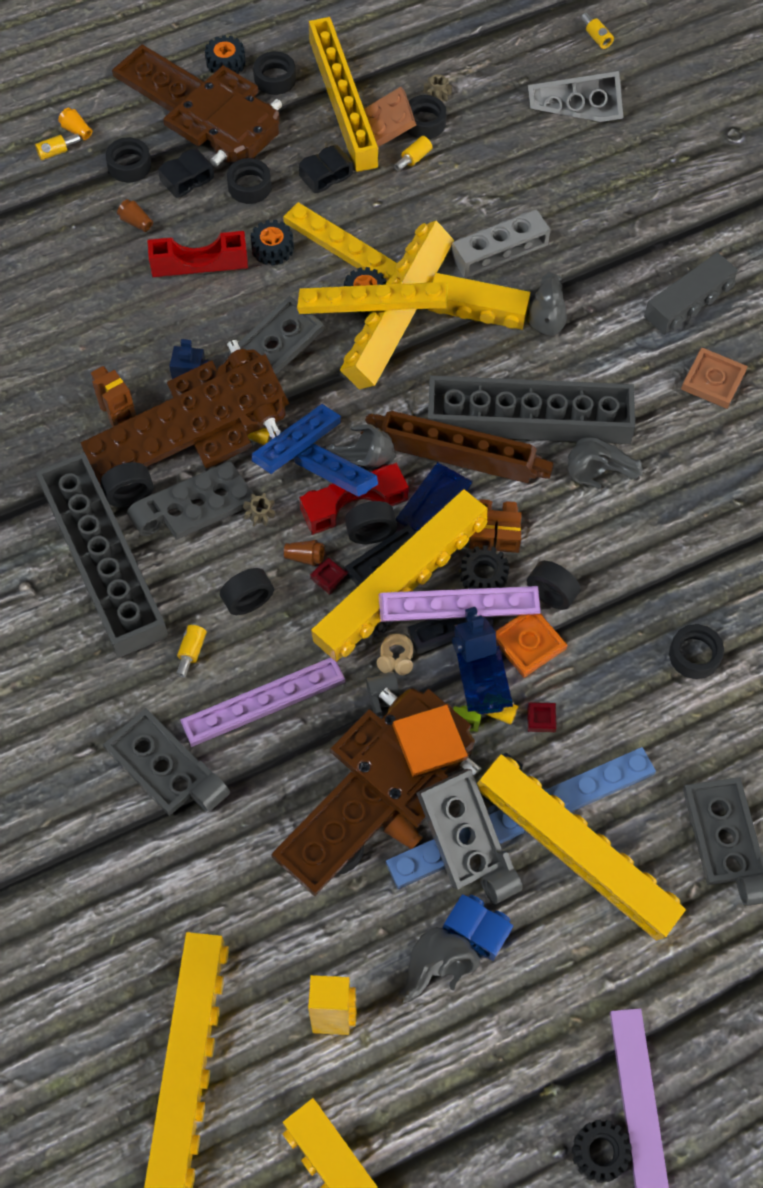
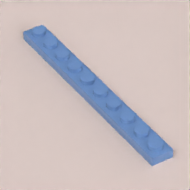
[386,747,656,889]

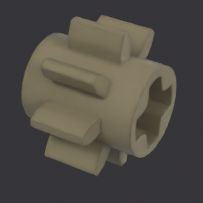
[424,74,452,102]
[243,493,275,527]

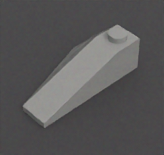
[528,71,623,122]

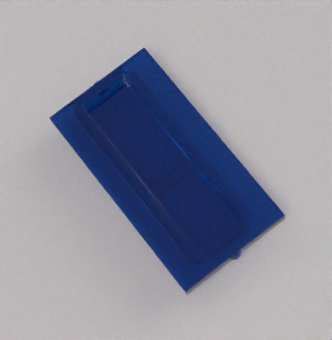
[396,462,473,533]
[456,646,513,714]

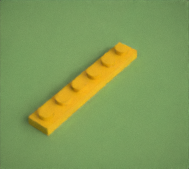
[283,202,397,281]
[297,282,448,314]

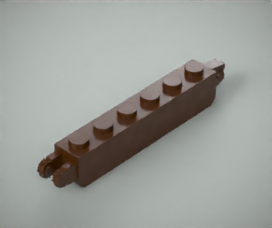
[360,411,553,483]

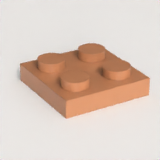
[364,87,416,147]
[681,347,748,409]

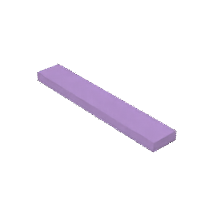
[379,586,541,622]
[180,657,345,747]
[610,1009,669,1188]

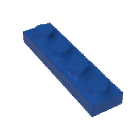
[252,404,341,474]
[294,443,378,496]

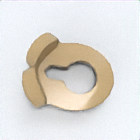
[377,634,413,675]

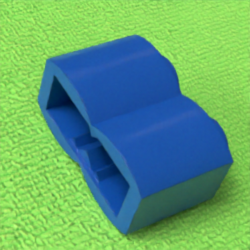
[443,894,513,961]

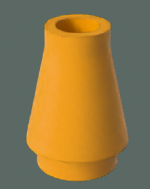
[58,107,93,140]

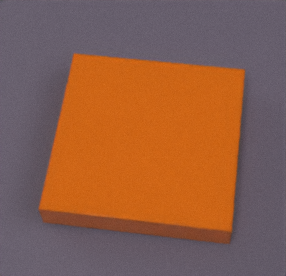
[495,613,568,678]
[392,705,468,777]

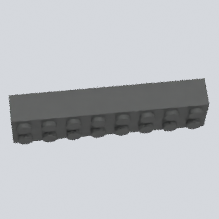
[428,375,635,444]
[35,452,168,658]

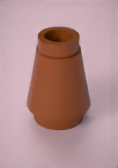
[117,199,153,232]
[284,540,325,566]
[382,810,423,849]

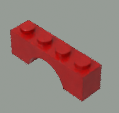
[147,231,248,277]
[299,462,409,535]

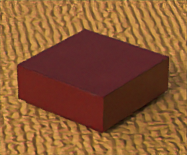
[310,557,348,595]
[527,702,556,733]

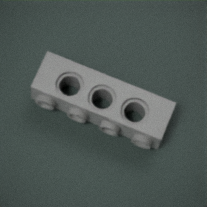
[451,209,551,278]

